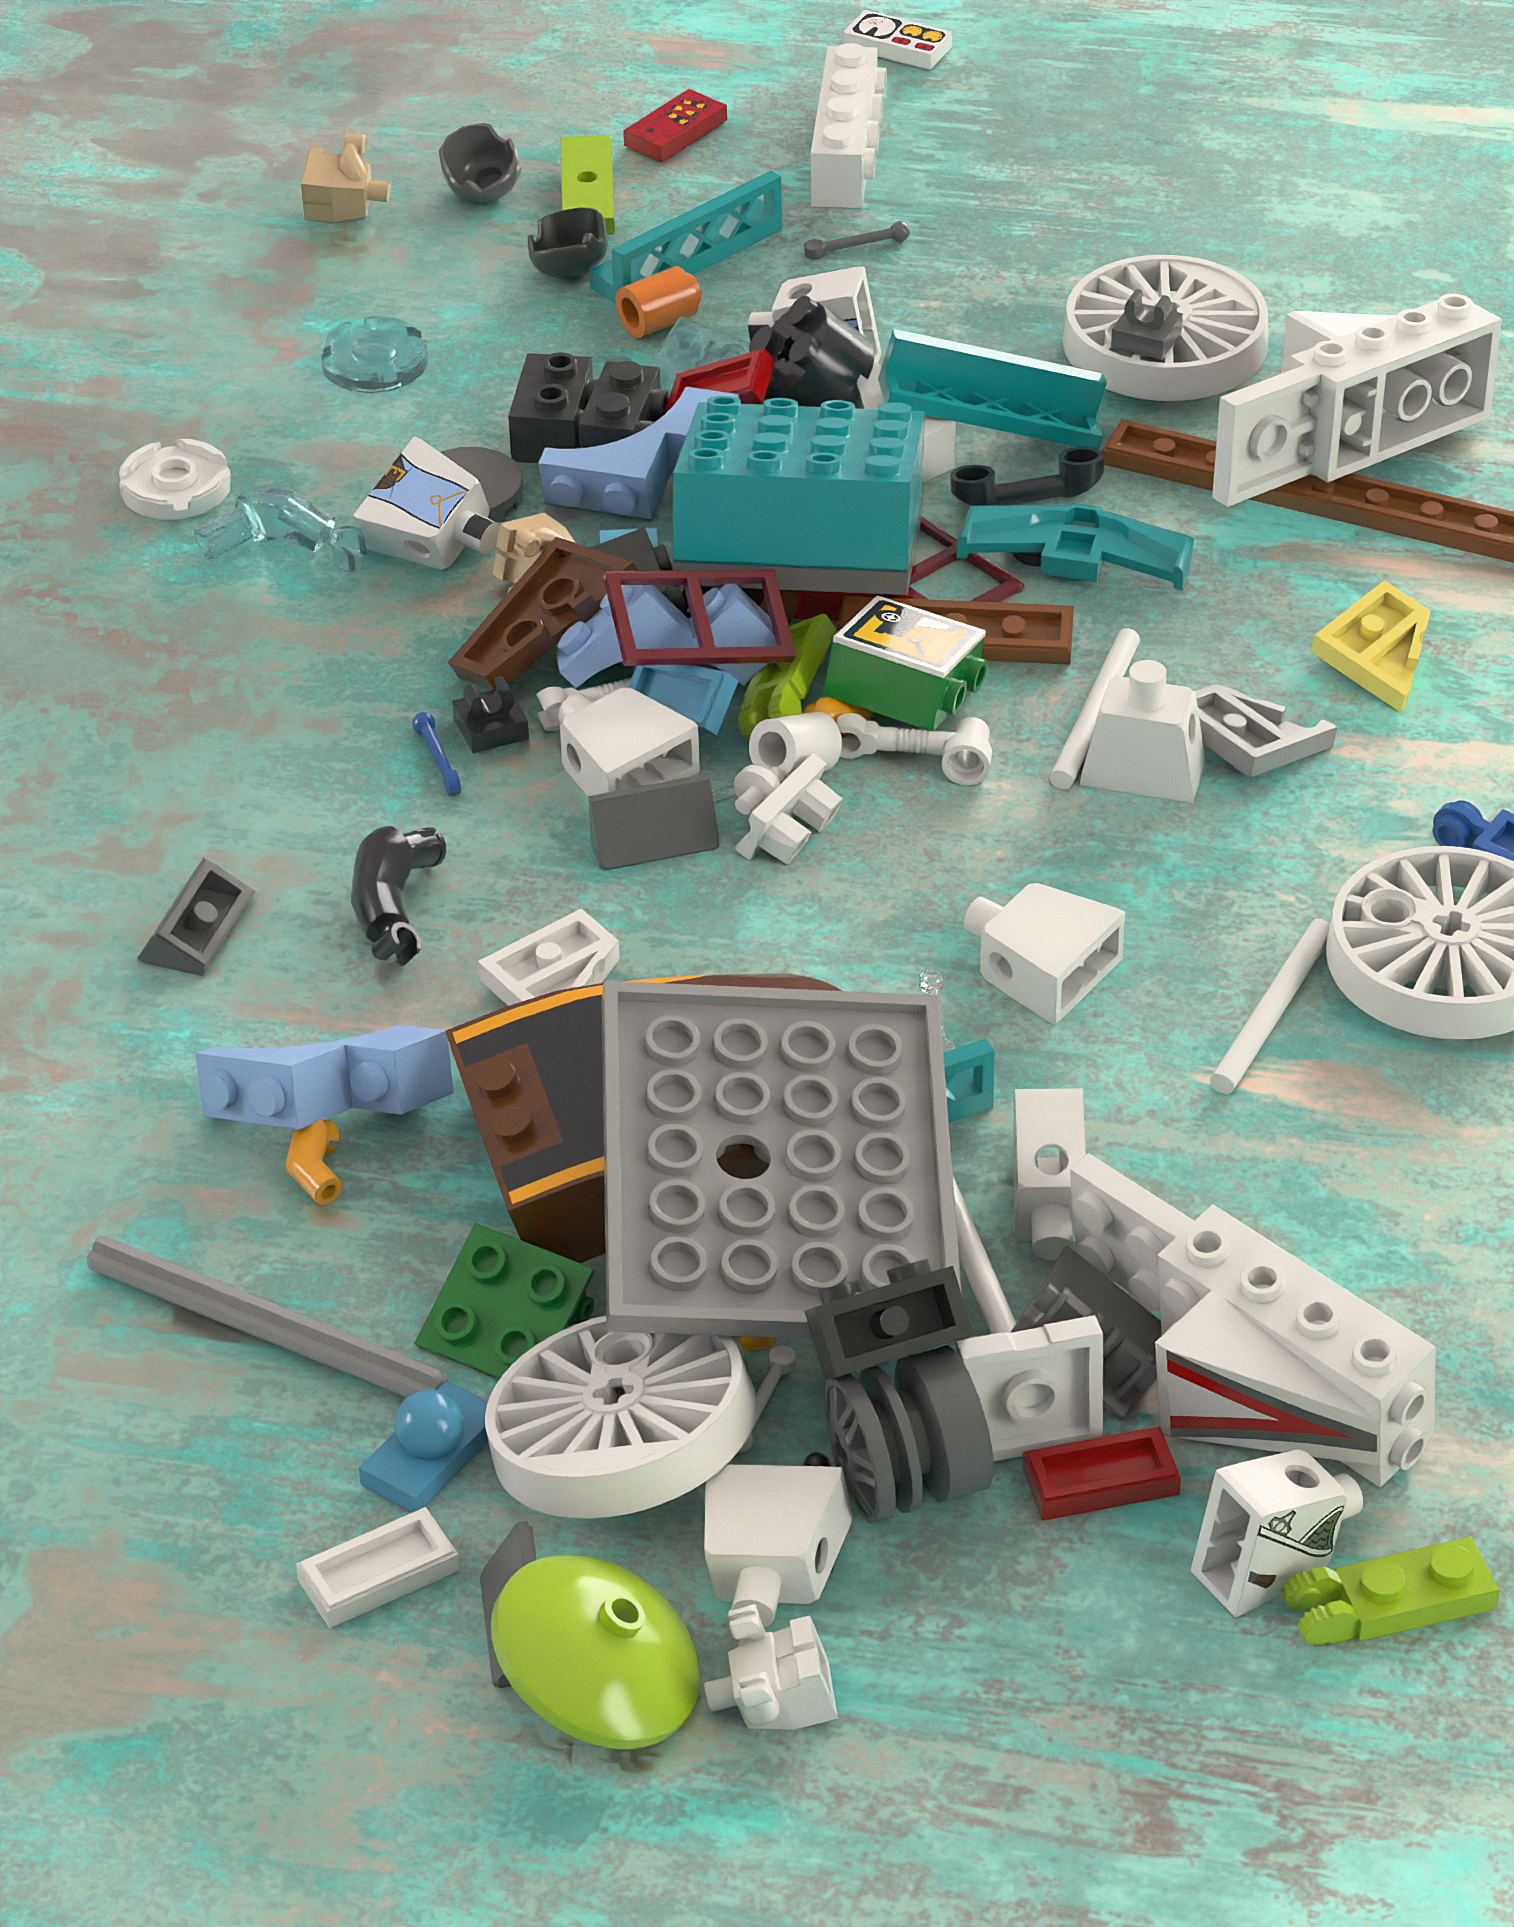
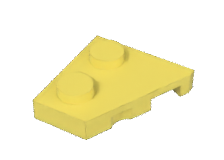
[1310,580,1431,712]

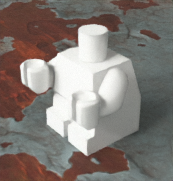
[704,1604,838,1730]

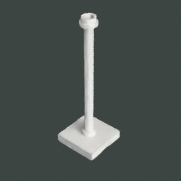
[950,1140,1103,1462]

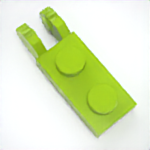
[737,614,836,741]
[1281,1536,1500,1647]

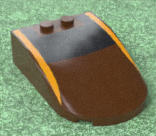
[445,973,842,1263]

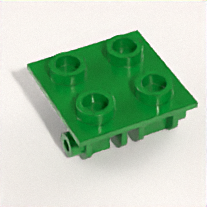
[414,1223,595,1379]

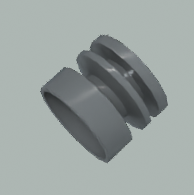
[824,1345,994,1523]

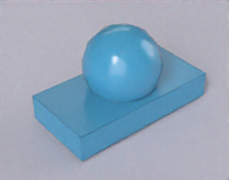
[628,665,739,735]
[359,1380,488,1512]

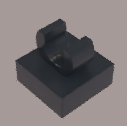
[452,676,529,754]

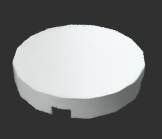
[119,439,231,520]

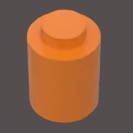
[616,266,701,338]

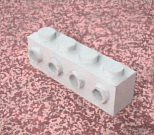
[810,43,887,208]

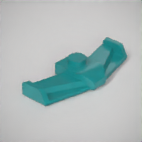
[957,503,1194,591]

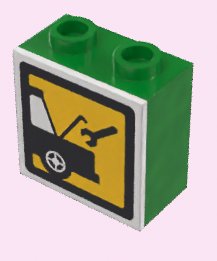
[823,595,987,731]

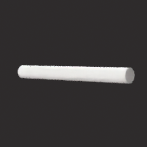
[1050,628,1140,790]
[1210,919,1330,1095]

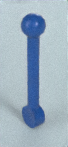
[412,712,461,795]

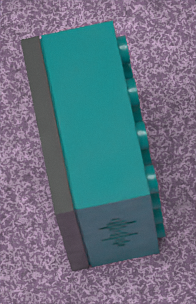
[673,396,925,595]

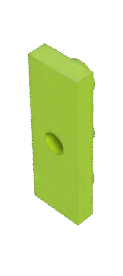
[560,135,615,235]

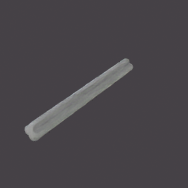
[87,1236,448,1398]

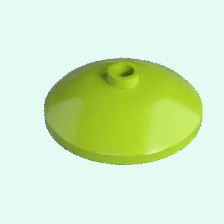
[491,1555,701,1749]

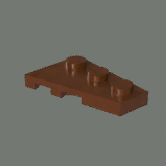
[448,537,639,690]

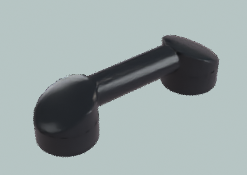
[950,447,1104,506]

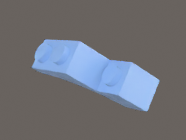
[538,387,740,519]
[555,584,777,688]
[196,1024,454,1130]

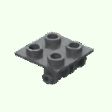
[1010,1245,1162,1421]

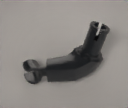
[351,826,447,966]

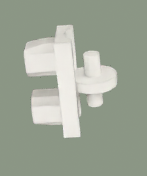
[734,753,843,865]

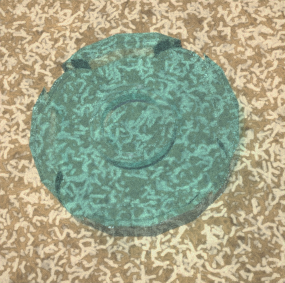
[320,316,428,393]

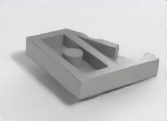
[1194,683,1337,778]

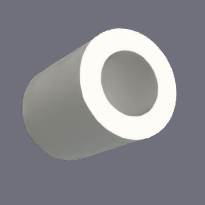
[749,712,842,778]

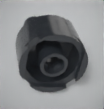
[749,296,874,407]

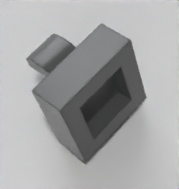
[1111,289,1183,360]

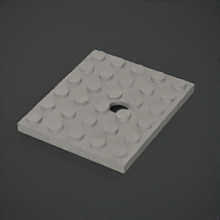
[602,981,962,1344]

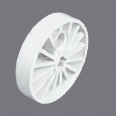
[1063,255,1269,401]
[1326,846,1514,1039]
[485,1315,757,1519]

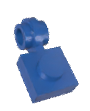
[1432,800,1514,861]

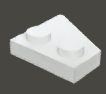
[478,909,620,1006]

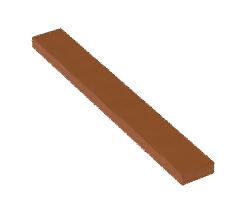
[1102,419,1514,563]

